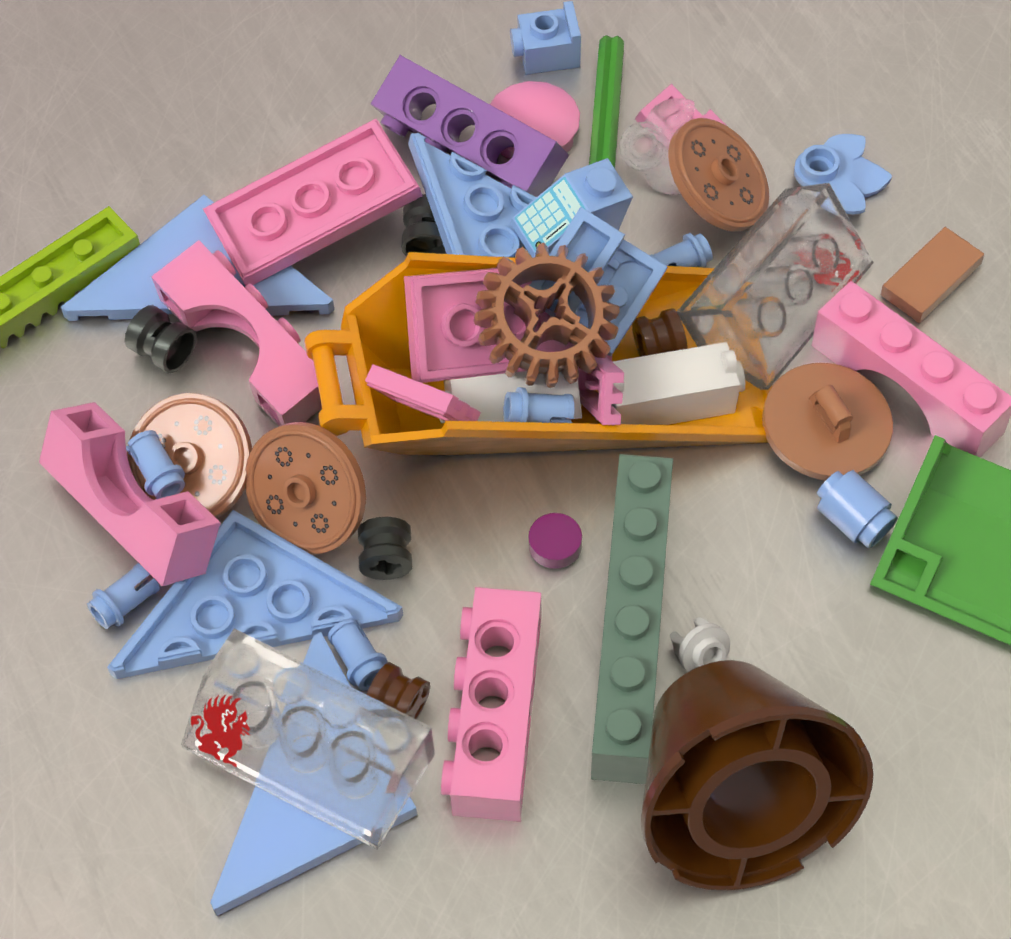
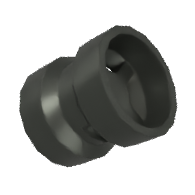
[401,194,447,257]
[125,305,197,373]

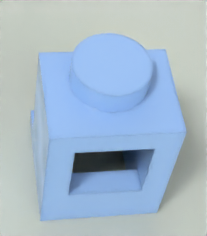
[510,1,581,75]

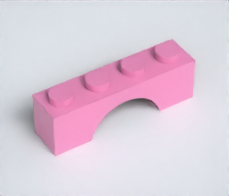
[151,240,322,426]
[811,281,1011,457]
[39,402,221,586]

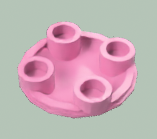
[490,81,580,159]

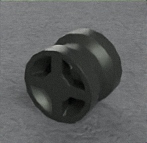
[358,516,412,580]

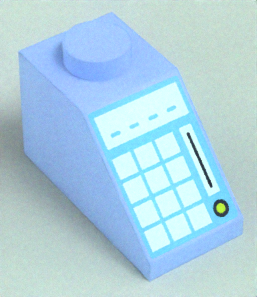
[510,158,633,258]

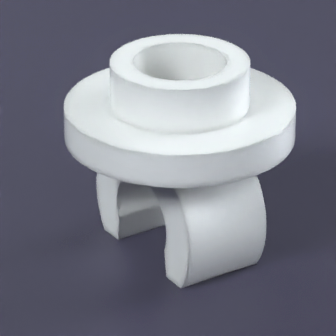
[670,617,730,672]

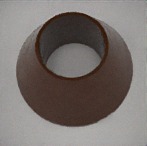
[641,660,874,891]

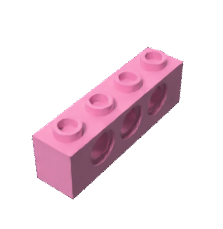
[441,587,542,822]

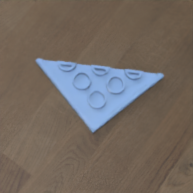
[408,133,536,258]
[61,195,335,321]
[107,510,403,679]
[210,632,417,916]

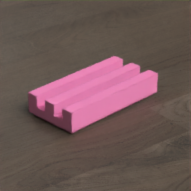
[578,356,624,425]
[365,364,481,421]

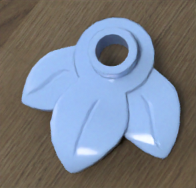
[794,134,892,215]

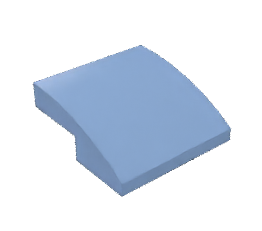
[529,207,668,357]

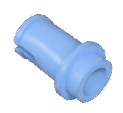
[650,233,713,268]
[503,387,575,423]
[126,430,185,499]
[87,563,160,629]
[328,618,388,691]

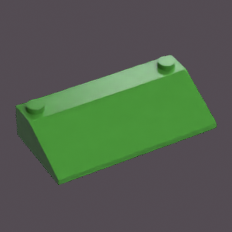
[870,435,1011,645]

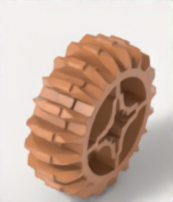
[474,242,620,388]

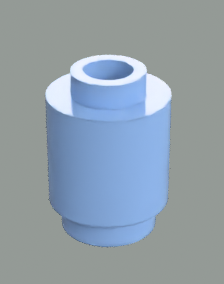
[817,470,898,549]

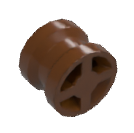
[632,308,688,357]
[363,662,430,732]

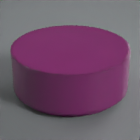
[528,513,582,569]

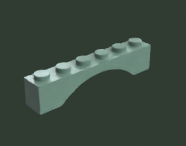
[591,454,673,784]

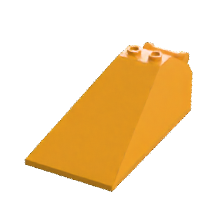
[304,252,772,455]

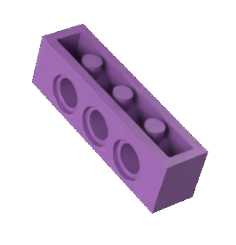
[371,55,569,197]

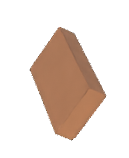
[880,226,984,324]

